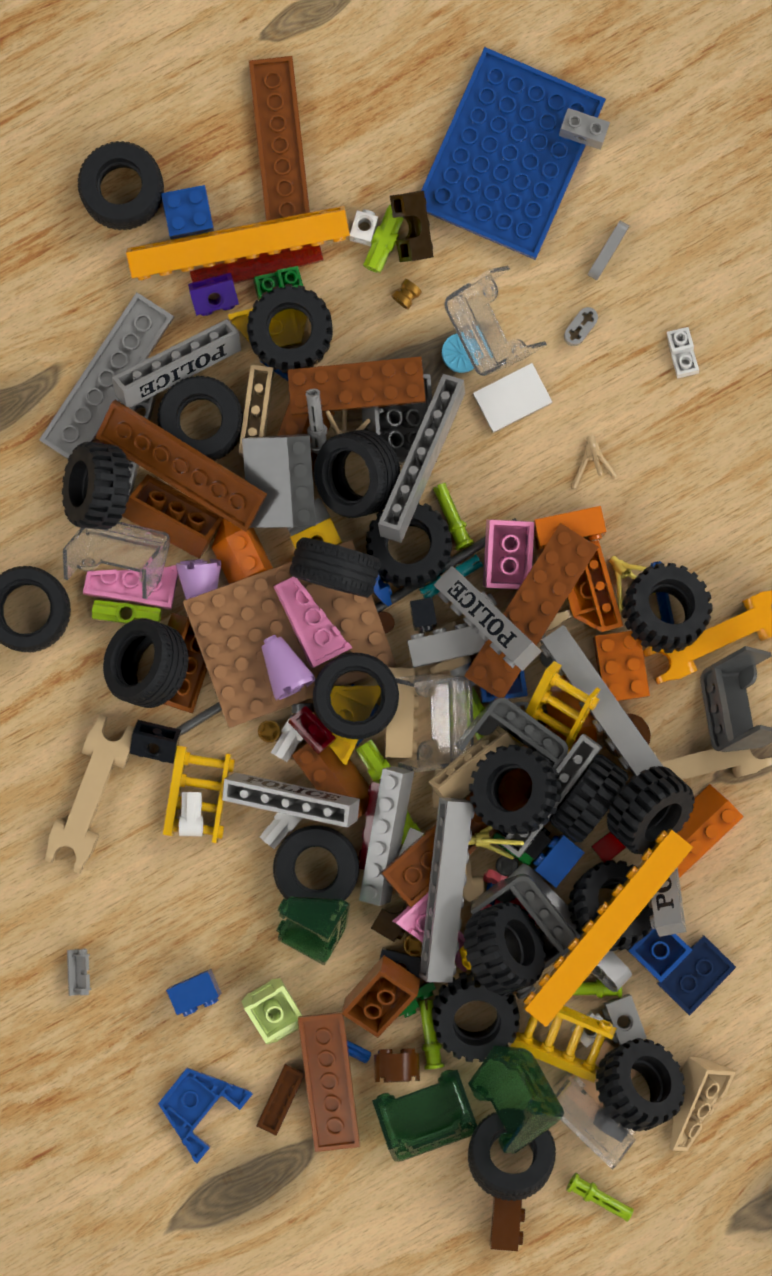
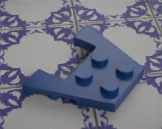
[158,1067,253,1163]

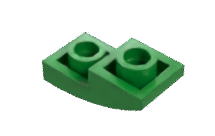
[253,266,303,300]
[399,982,436,1018]

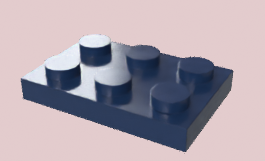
[656,935,736,1016]

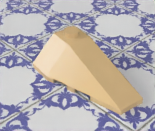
[670,1057,735,1151]

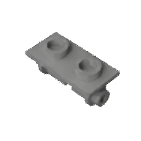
[67,949,91,996]

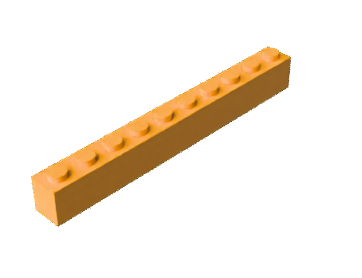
[126,206,350,280]
[523,829,693,1027]

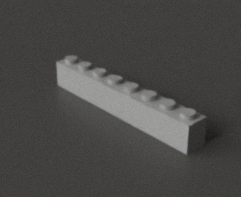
[378,374,465,543]
[540,625,663,778]
[419,797,474,983]

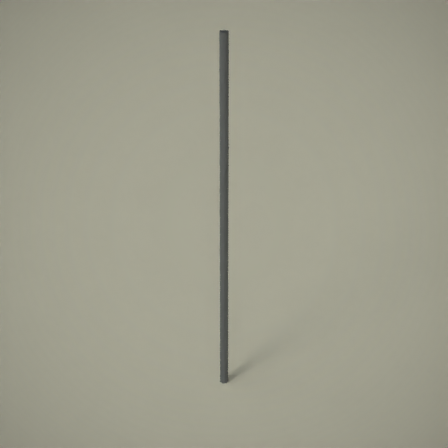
[176,518,517,736]

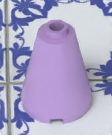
[176,559,221,599]
[261,635,316,700]

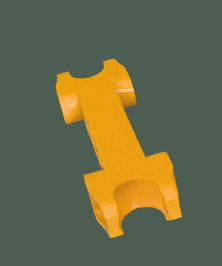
[643,590,772,685]

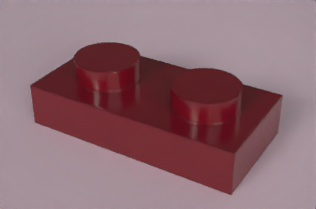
[288,706,336,755]

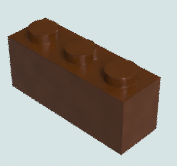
[490,1196,525,1251]

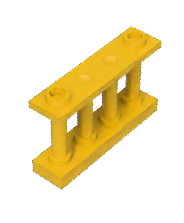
[512,661,601,754]
[163,746,235,843]
[510,1006,617,1083]

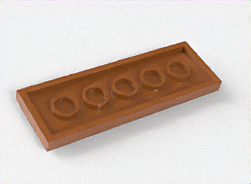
[287,357,426,415]
[298,1011,360,1152]

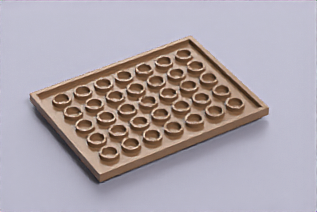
[182,540,397,728]

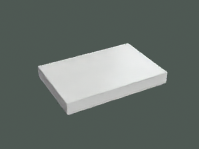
[473,363,552,433]

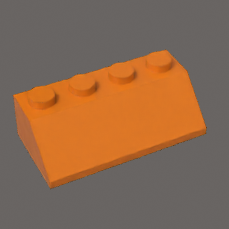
[677,784,744,878]

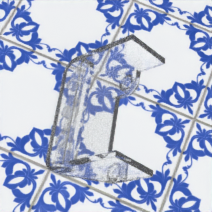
[444,266,547,376]
[63,522,170,599]
[395,674,474,772]
[543,1072,636,1170]

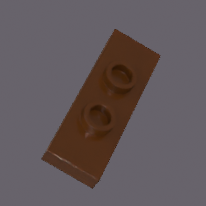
[256,1063,305,1136]

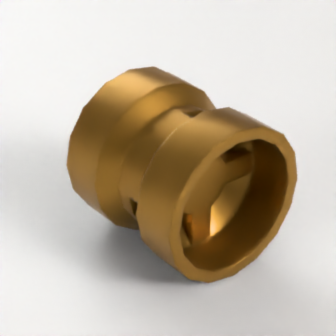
[391,278,422,310]
[258,720,281,743]
[404,934,423,957]

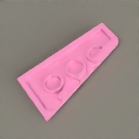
[83,565,178,610]
[273,577,352,668]
[393,893,468,972]

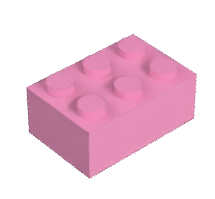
[483,519,535,589]

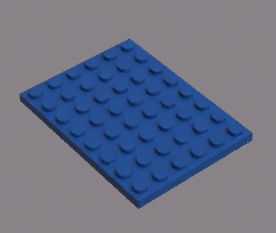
[421,47,606,260]

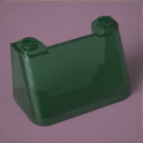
[276,897,350,966]
[468,1045,564,1153]
[372,1070,478,1162]

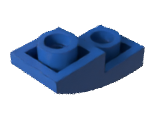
[373,574,392,606]

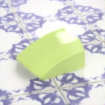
[242,978,303,1044]

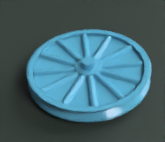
[441,333,481,373]

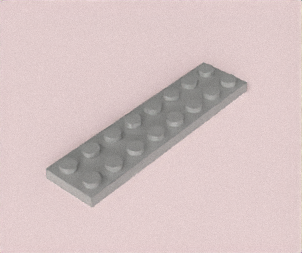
[39,292,174,459]

